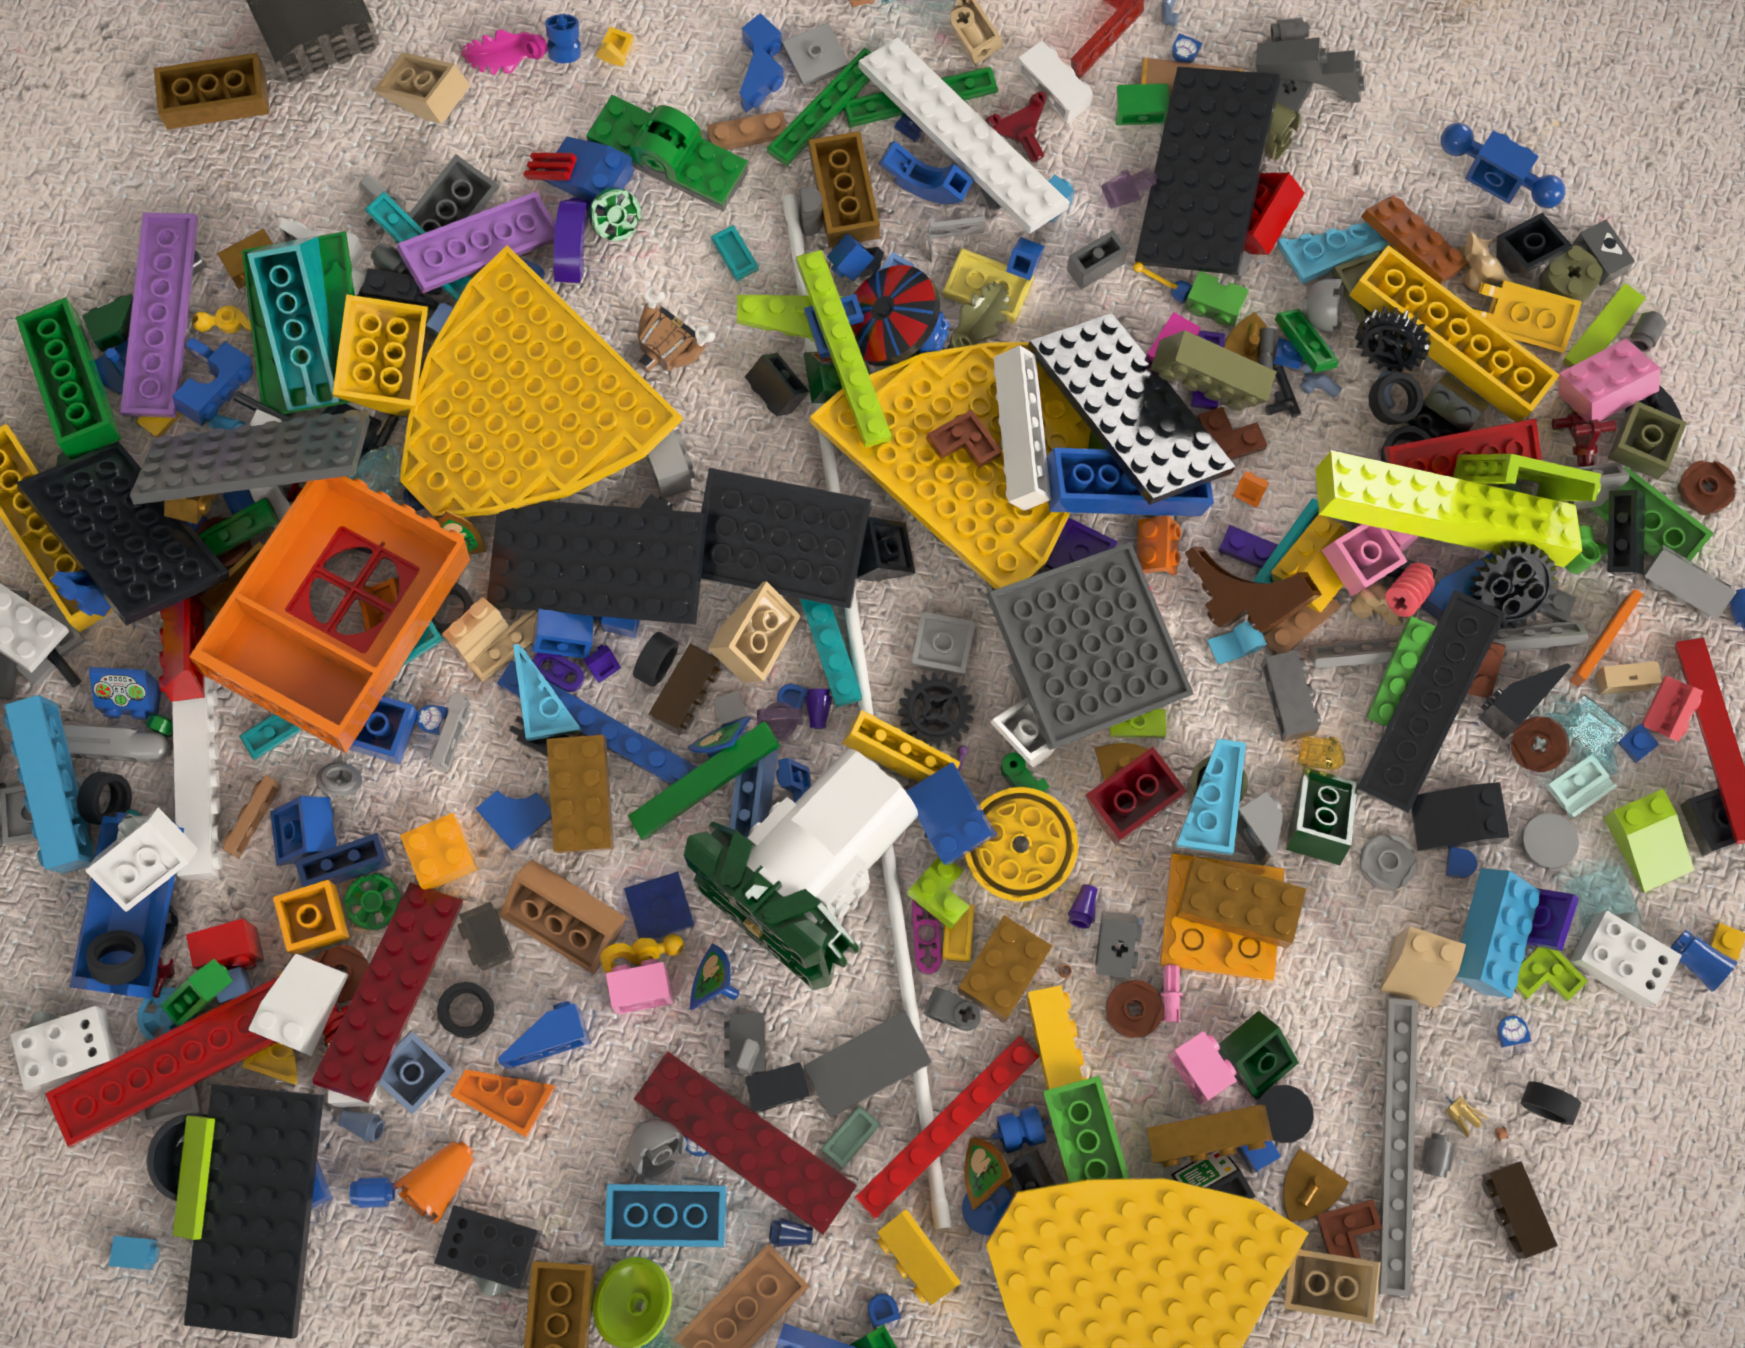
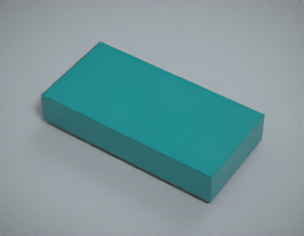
[711,225,759,282]

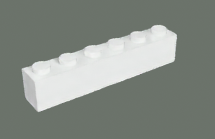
[994,345,1051,510]

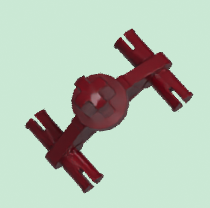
[985,91,1046,163]
[1552,413,1617,467]

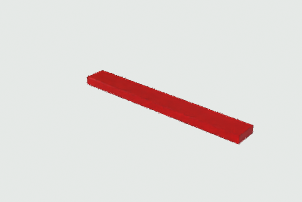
[1675,637,1745,845]

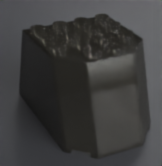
[246,0,380,84]

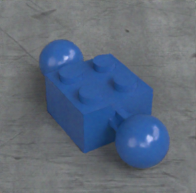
[1440,123,1566,209]

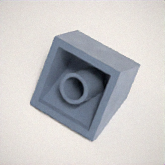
[379,1031,454,1115]

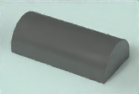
[408,154,499,233]

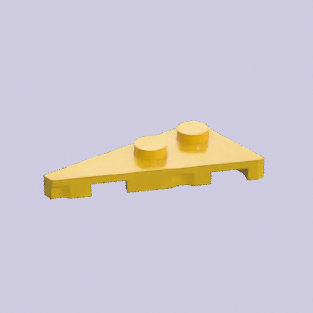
[242,971,298,1085]

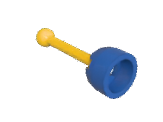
[1133,262,1193,304]

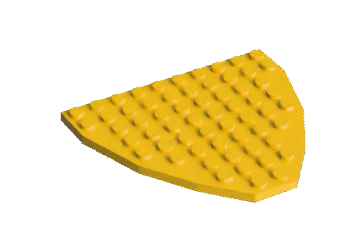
[399,245,684,519]
[809,342,1091,590]
[985,1178,1309,1348]

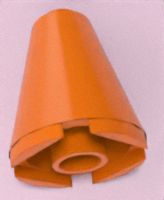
[393,1141,474,1225]

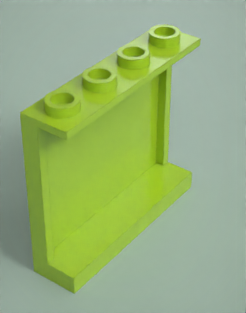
[1453,454,1601,502]

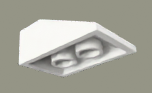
[248,954,348,1056]

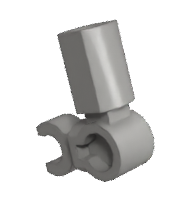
[359,174,404,235]

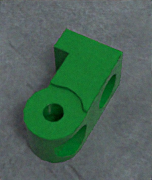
[1001,752,1050,793]

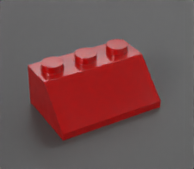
[1244,172,1305,255]

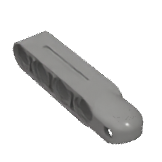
[63,725,170,763]

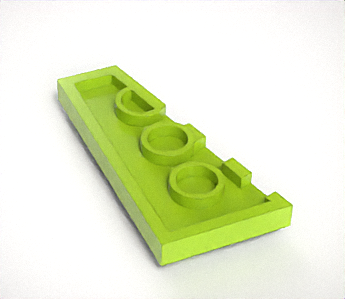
[737,295,843,342]

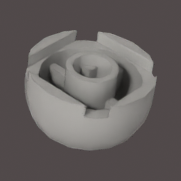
[1302,279,1344,332]
[627,1120,687,1178]

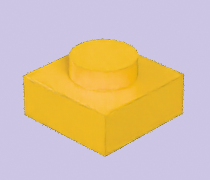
[1709,923,1745,960]

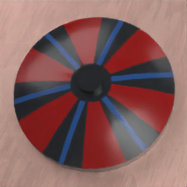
[850,265,940,366]

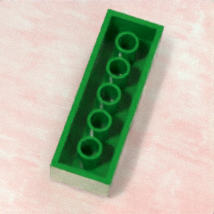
[15,297,122,460]

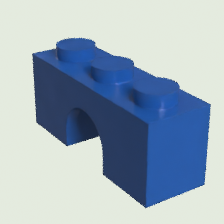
[172,341,253,426]

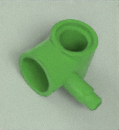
[1565,526,1608,574]

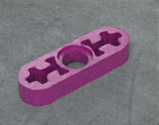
[912,900,941,975]

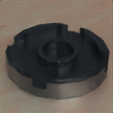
[1256,1085,1314,1144]

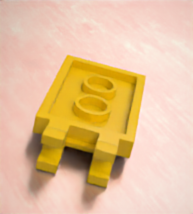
[1472,280,1582,353]

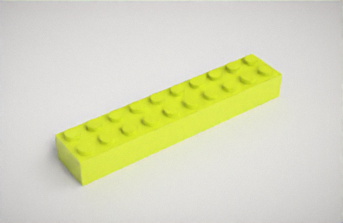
[1315,451,1582,567]

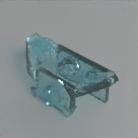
[346,445,403,498]
[1544,694,1630,774]

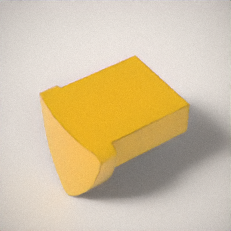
[596,27,634,66]

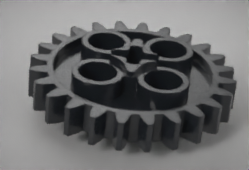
[1469,542,1559,629]

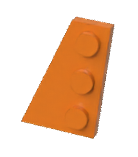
[450,1069,556,1138]

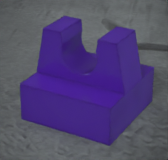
[584,644,621,683]

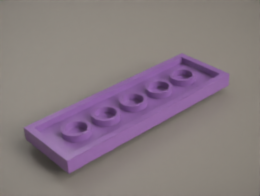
[396,191,556,293]

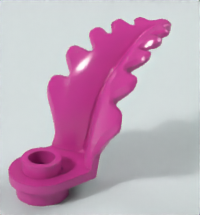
[461,30,548,75]

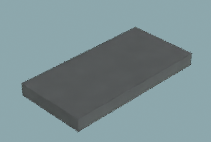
[804,1011,933,1118]

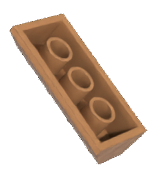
[499,859,627,975]

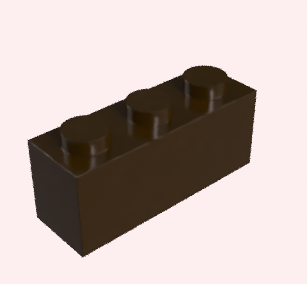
[648,643,722,736]
[1482,1161,1558,1259]

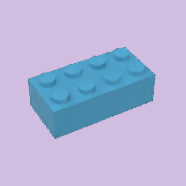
[1455,868,1540,999]
[605,1184,728,1248]

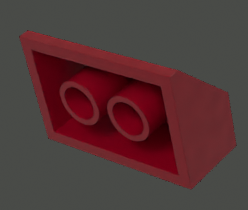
[1085,747,1187,846]

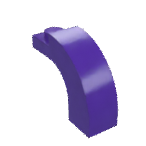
[554,198,591,283]

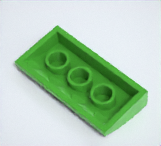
[1590,466,1714,561]
[1043,1076,1129,1182]

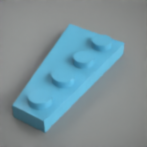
[1277,222,1392,284]
[1175,739,1246,855]

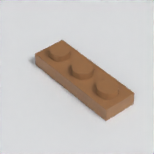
[707,110,786,150]
[1264,598,1341,655]
[222,775,281,859]

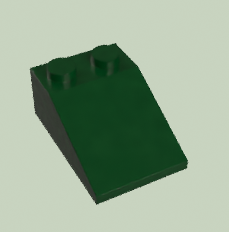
[1286,767,1358,865]

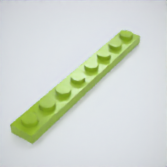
[796,250,892,448]

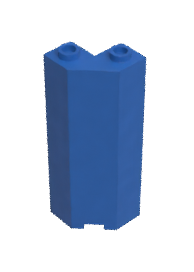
[69,812,184,999]

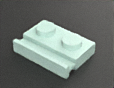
[1546,754,1617,819]

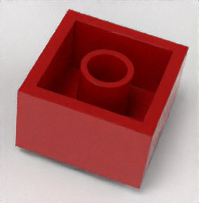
[186,918,264,970]

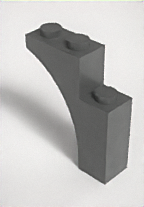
[1256,37,1366,103]

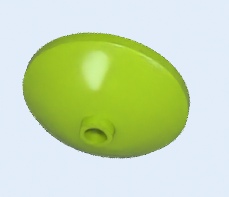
[593,1257,672,1348]

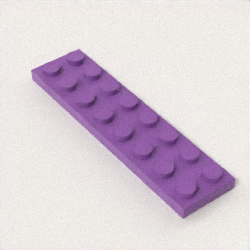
[120,212,199,418]

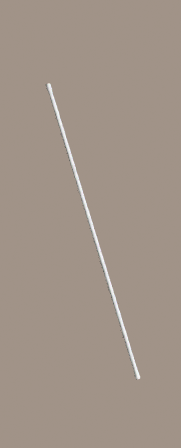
[782,194,952,1230]

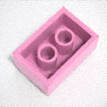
[1558,338,1661,423]

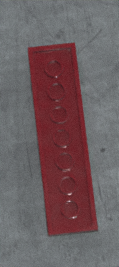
[312,882,463,1103]
[634,1051,857,1235]

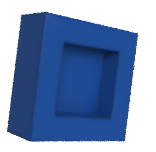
[1273,338,1302,370]
[1617,723,1659,763]

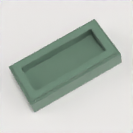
[821,1105,881,1169]

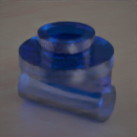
[894,113,923,143]

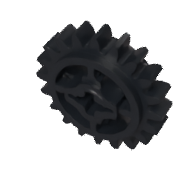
[1355,307,1431,372]
[898,672,975,749]

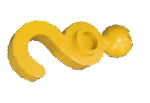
[192,305,252,334]
[599,934,684,973]

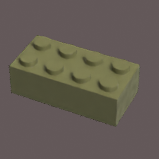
[1150,330,1276,411]

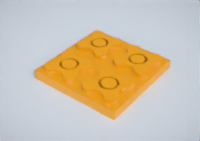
[1159,853,1284,982]

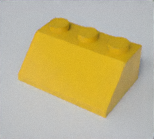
[1271,514,1349,613]
[876,1209,961,1305]

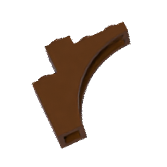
[1185,547,1322,632]

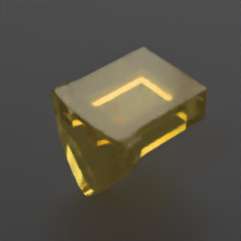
[1298,736,1346,770]

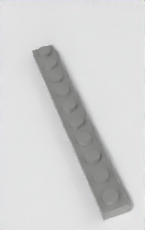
[1309,620,1588,669]
[1378,998,1418,1297]

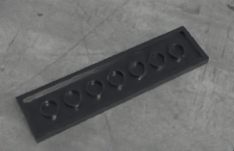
[1357,590,1506,814]

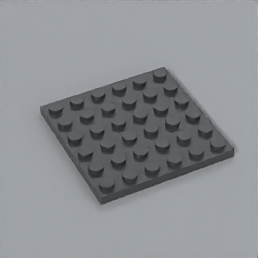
[986,542,1194,751]

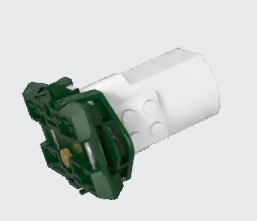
[683,749,918,990]

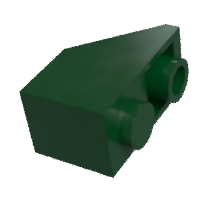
[82,294,133,352]

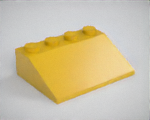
[333,294,428,417]

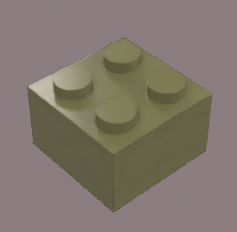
[1608,401,1687,479]

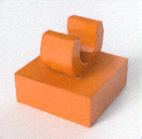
[1233,471,1269,508]

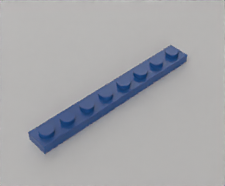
[497,661,697,785]

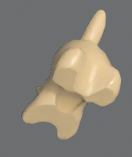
[1456,232,1515,291]
[1350,581,1403,626]

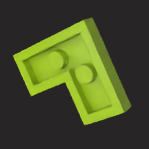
[907,857,970,929]
[1515,947,1588,1002]

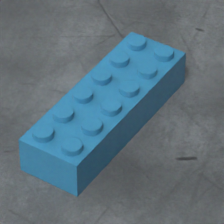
[4,695,95,874]

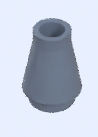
[339,1110,385,1142]

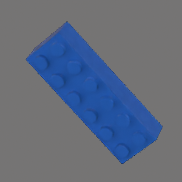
[1047,448,1214,516]

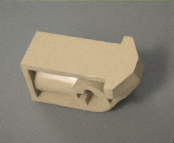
[950,0,1003,65]

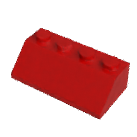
[159,593,205,702]

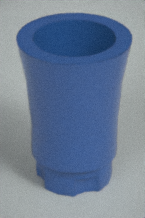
[1670,930,1738,992]

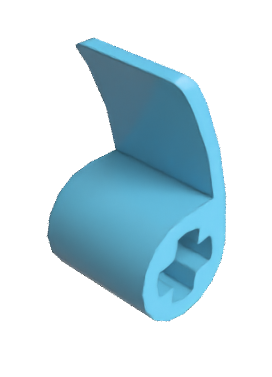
[1208,621,1267,664]

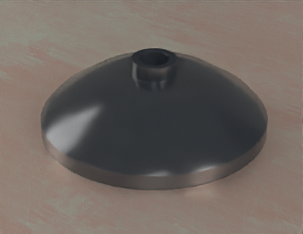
[146,1113,208,1201]

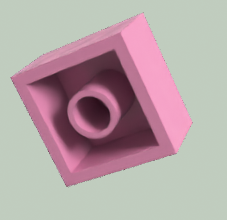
[1321,524,1407,596]
[606,959,674,1015]
[1168,1031,1237,1105]

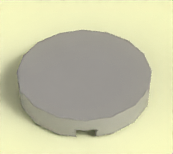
[1521,813,1579,869]
[1359,834,1417,890]

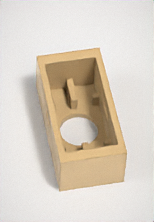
[1595,661,1662,695]

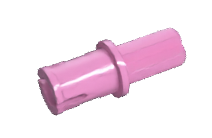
[1160,965,1183,1022]

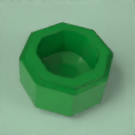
[146,714,173,737]

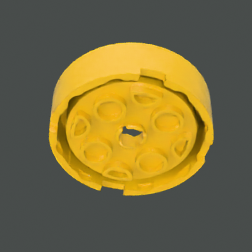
[965,787,1079,902]

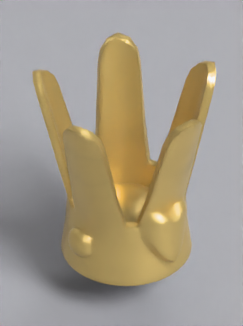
[1445,1095,1489,1138]

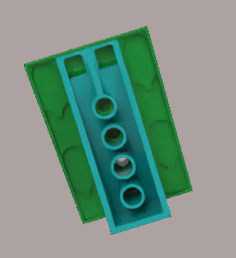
[241,231,355,414]

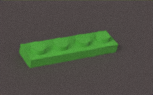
[1365,616,1436,726]

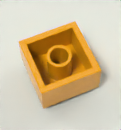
[400,813,479,890]
[273,880,350,956]

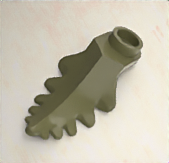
[948,282,1010,354]

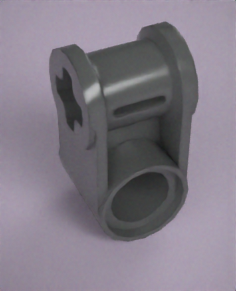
[923,987,980,1031]

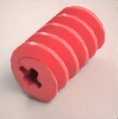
[1385,562,1435,617]

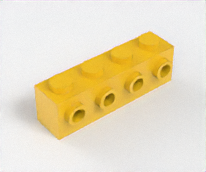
[841,710,960,783]

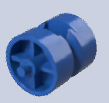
[545,14,581,64]
[992,1106,1050,1154]

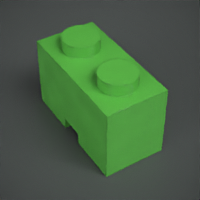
[1185,271,1249,327]

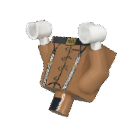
[637,288,715,373]

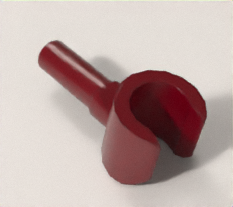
[152,957,175,998]

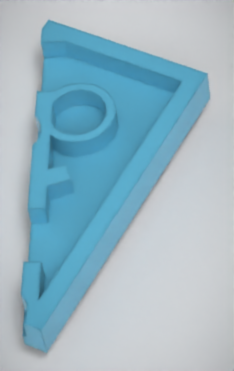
[513,644,581,741]

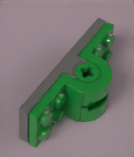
[586,95,748,212]

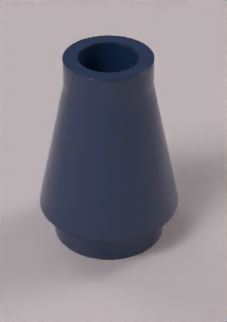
[769,1218,813,1248]

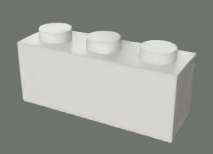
[1017,41,1093,124]

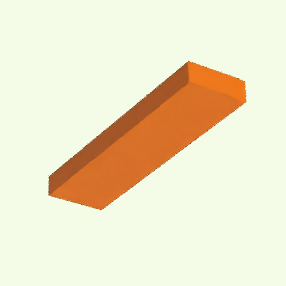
[1570,589,1644,687]

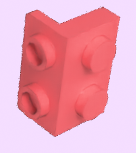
[1642,676,1703,742]

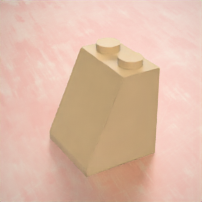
[1380,926,1466,1009]

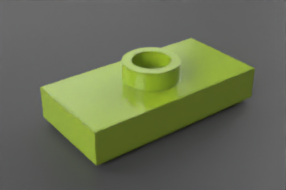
[1110,709,1166,738]

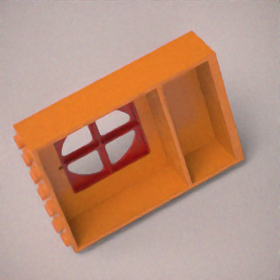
[189,476,470,753]

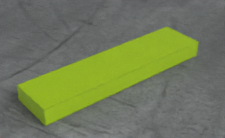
[1562,283,1646,367]
[173,1116,215,1240]

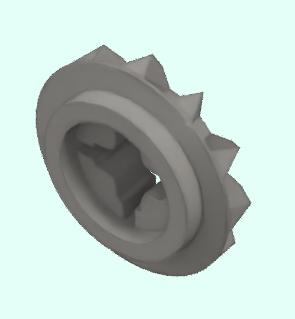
[316,763,362,800]

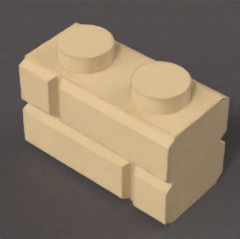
[442,597,509,664]

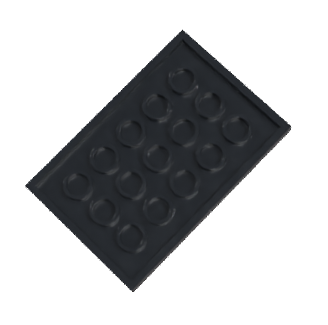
[701,468,872,609]

